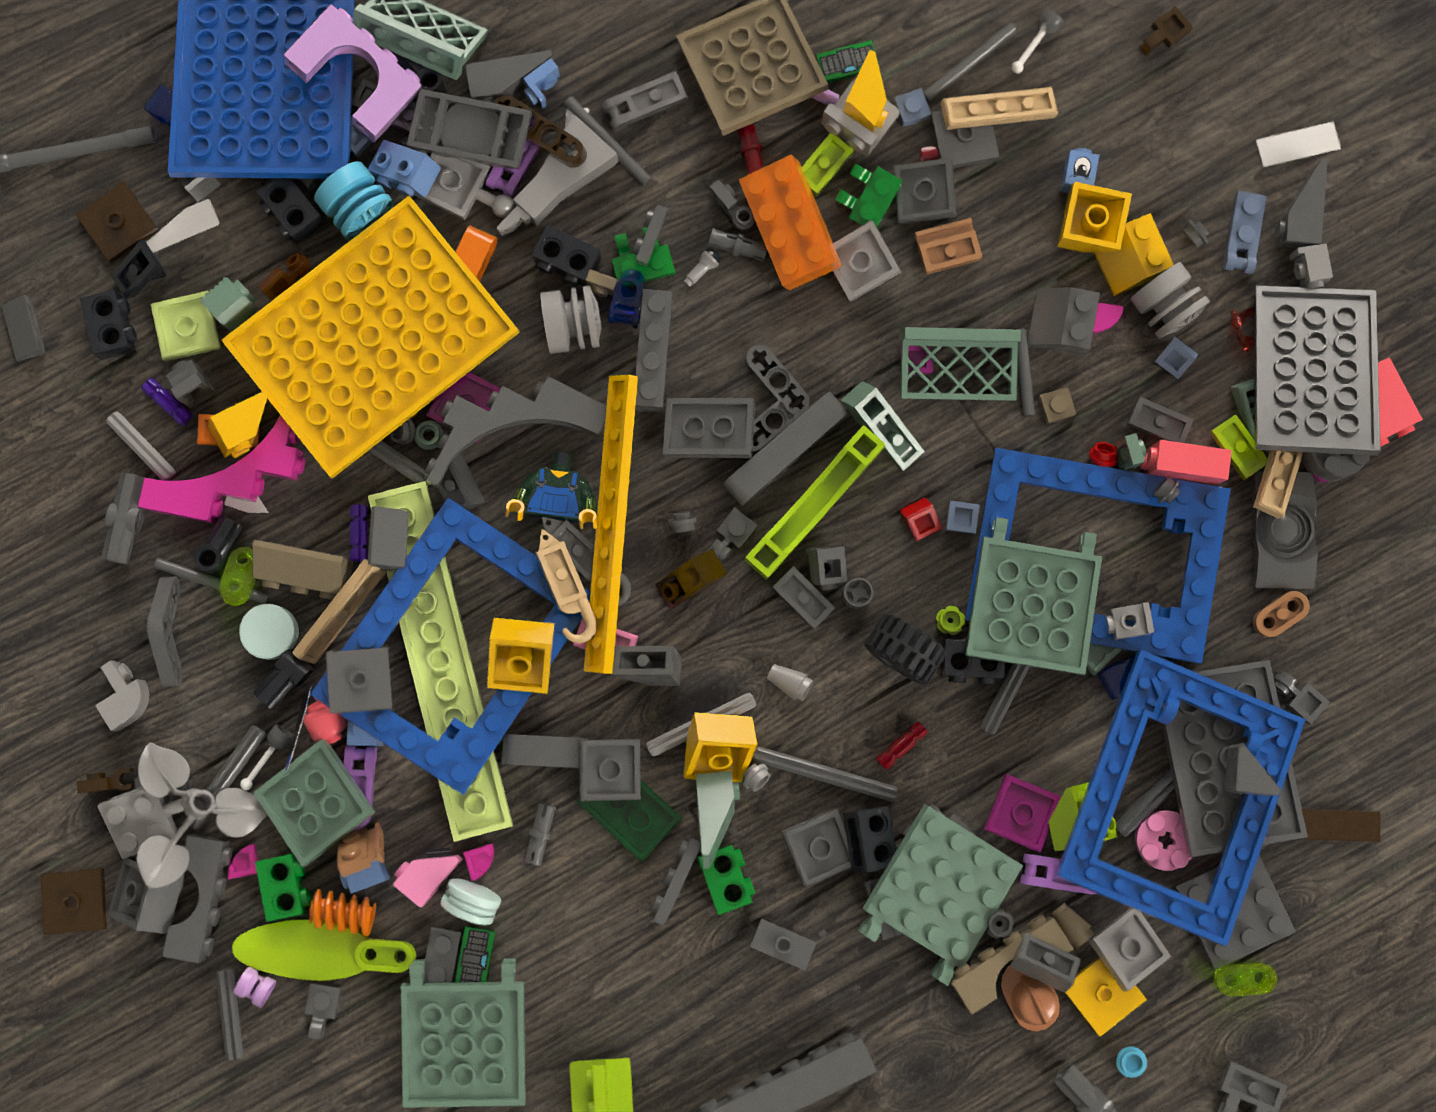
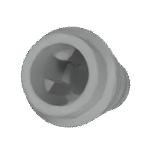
[767,664,813,701]

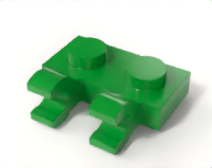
[835,163,903,227]
[612,228,675,289]

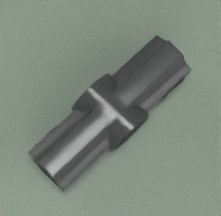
[101,473,146,565]
[1053,1063,1117,1112]

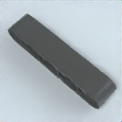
[723,391,849,507]

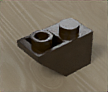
[655,549,727,609]

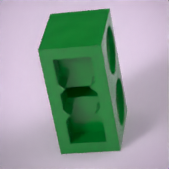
[698,844,755,915]
[255,854,311,922]

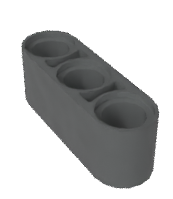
[501,734,590,768]

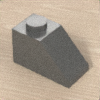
[613,646,682,686]

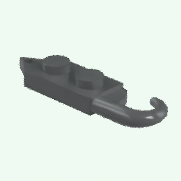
[541,517,631,606]

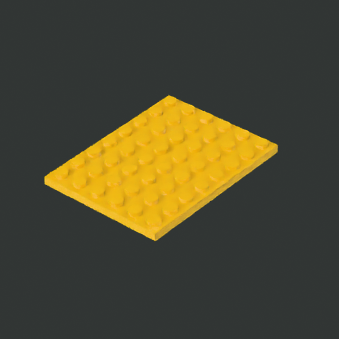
[221,196,520,479]

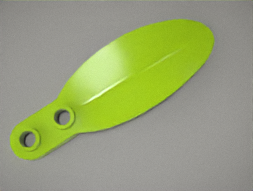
[232,920,416,980]

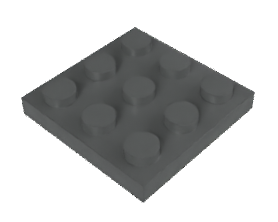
[1174,855,1296,970]

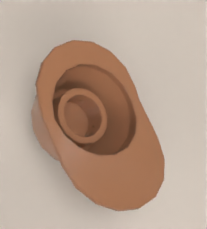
[1001,965,1060,1031]

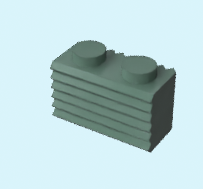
[201,277,258,332]

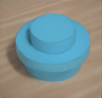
[1116,1046,1147,1078]

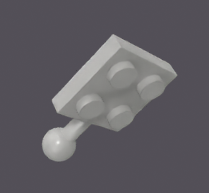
[414,154,515,220]
[97,787,199,859]

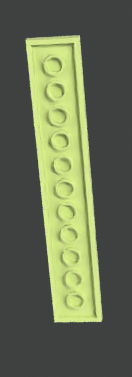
[368,481,513,842]

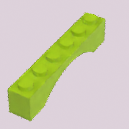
[745,425,886,580]

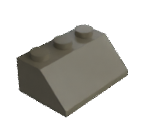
[253,540,354,600]

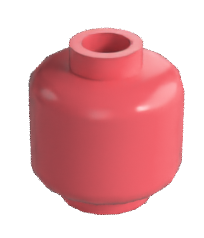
[303,701,347,744]

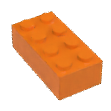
[739,154,842,290]

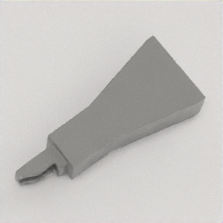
[496,115,618,236]

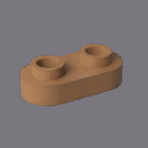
[1253,591,1310,638]

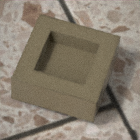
[586,269,619,298]
[1038,387,1077,425]

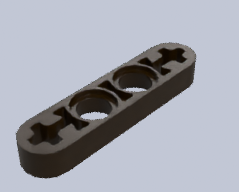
[493,95,587,168]

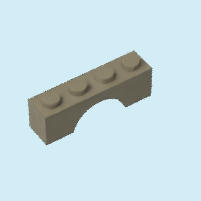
[950,915,1073,1014]

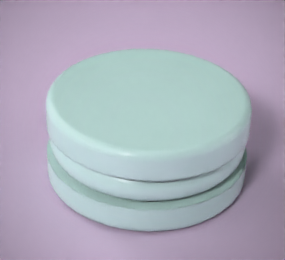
[239,604,299,660]
[441,879,501,925]

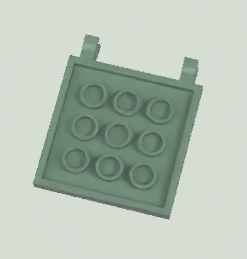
[965,517,1102,675]
[858,804,1023,986]
[401,958,526,1108]

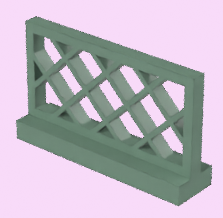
[353,0,488,80]
[899,327,1021,401]

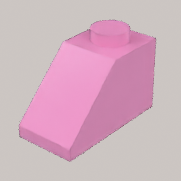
[393,855,463,908]

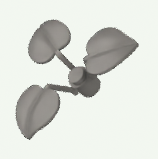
[136,743,268,888]

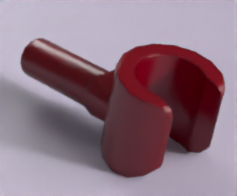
[920,146,939,162]

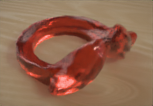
[1231,307,1255,352]

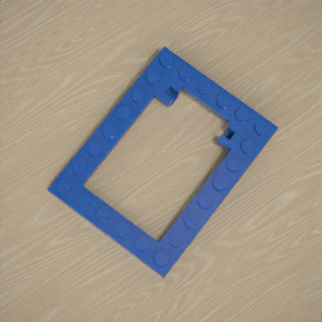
[965,448,1231,664]
[310,498,590,796]
[1055,650,1306,947]

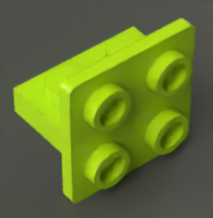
[570,1058,633,1112]

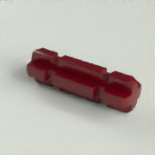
[876,722,928,770]

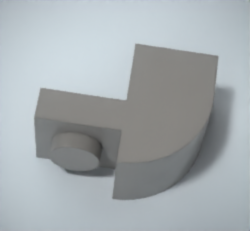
[95,661,149,731]

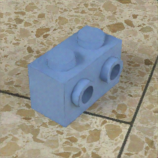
[368,140,441,198]

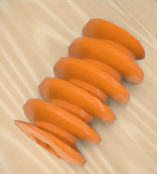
[309,889,376,936]

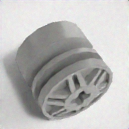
[1129,262,1210,339]
[540,285,602,354]

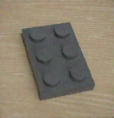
[663,398,755,458]

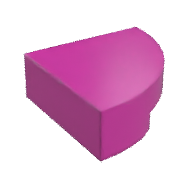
[1093,303,1124,333]
[463,843,494,881]
[228,844,258,879]

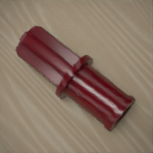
[738,123,764,175]

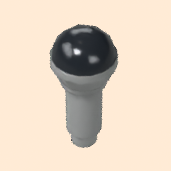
[684,249,721,287]

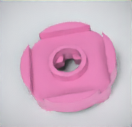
[1135,810,1192,871]

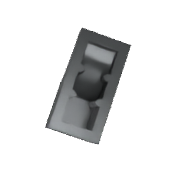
[166,359,217,410]

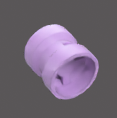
[234,966,276,1008]

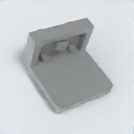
[821,80,899,157]

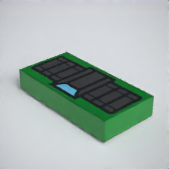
[816,40,875,83]
[455,926,496,982]

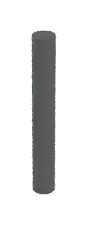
[1017,329,1035,417]

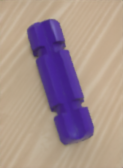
[141,378,193,426]
[350,504,368,562]

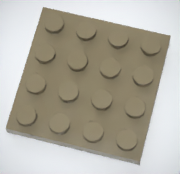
[676,0,829,136]

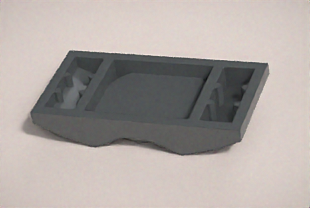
[407,89,532,169]
[1252,472,1318,589]

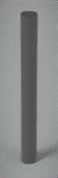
[923,23,1017,102]
[564,96,652,186]
[154,557,270,604]

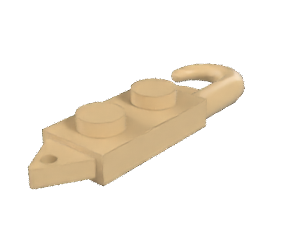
[535,530,597,643]

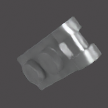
[602,71,687,131]

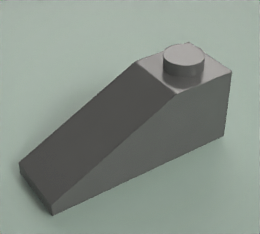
[465,50,553,103]
[1275,159,1328,250]

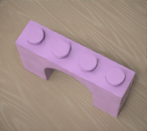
[284,4,422,143]

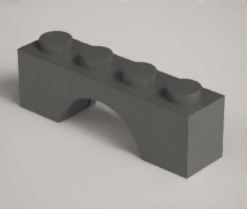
[635,289,673,413]
[162,834,232,963]

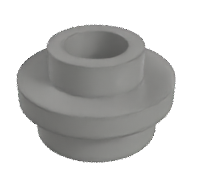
[743,764,771,792]

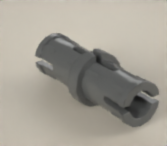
[708,228,767,262]
[523,803,557,866]

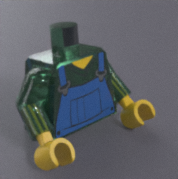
[505,452,598,529]

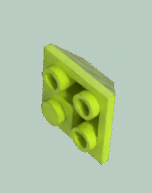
[1048,782,1117,851]

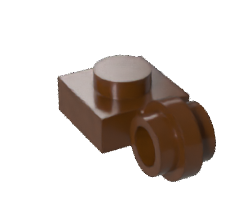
[258,253,311,301]

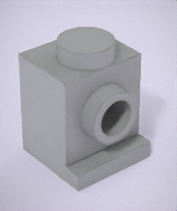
[1289,244,1333,288]
[1105,602,1154,640]

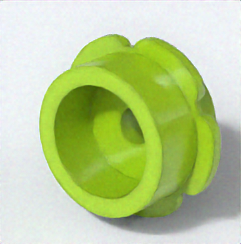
[936,606,965,635]

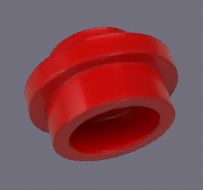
[1088,442,1118,467]

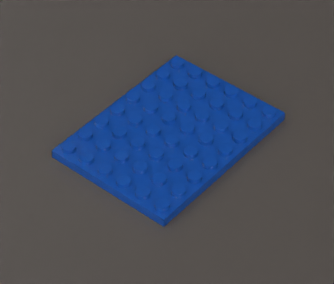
[168,0,356,179]

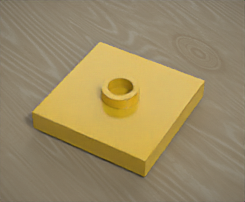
[1065,957,1147,1037]

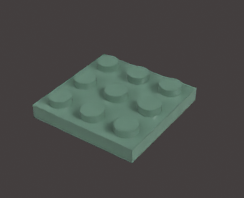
[253,739,375,866]

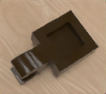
[1139,6,1193,55]
[77,767,135,793]

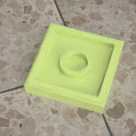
[151,291,222,362]

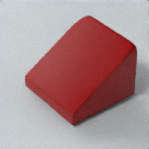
[900,498,942,542]

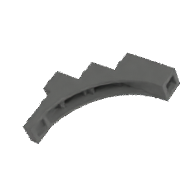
[424,376,607,489]

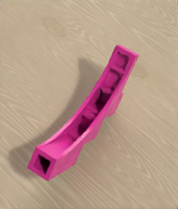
[138,415,305,524]

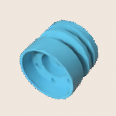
[314,161,394,240]

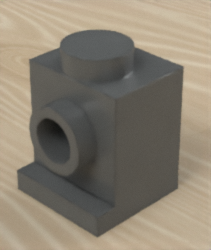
[806,546,848,590]

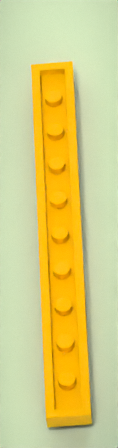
[584,375,638,674]

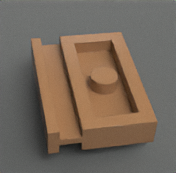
[914,218,983,275]
[338,822,384,877]

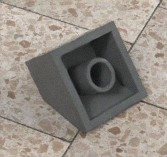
[1027,287,1100,357]
[107,857,185,934]

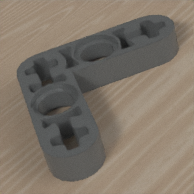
[746,345,810,454]
[147,576,182,687]

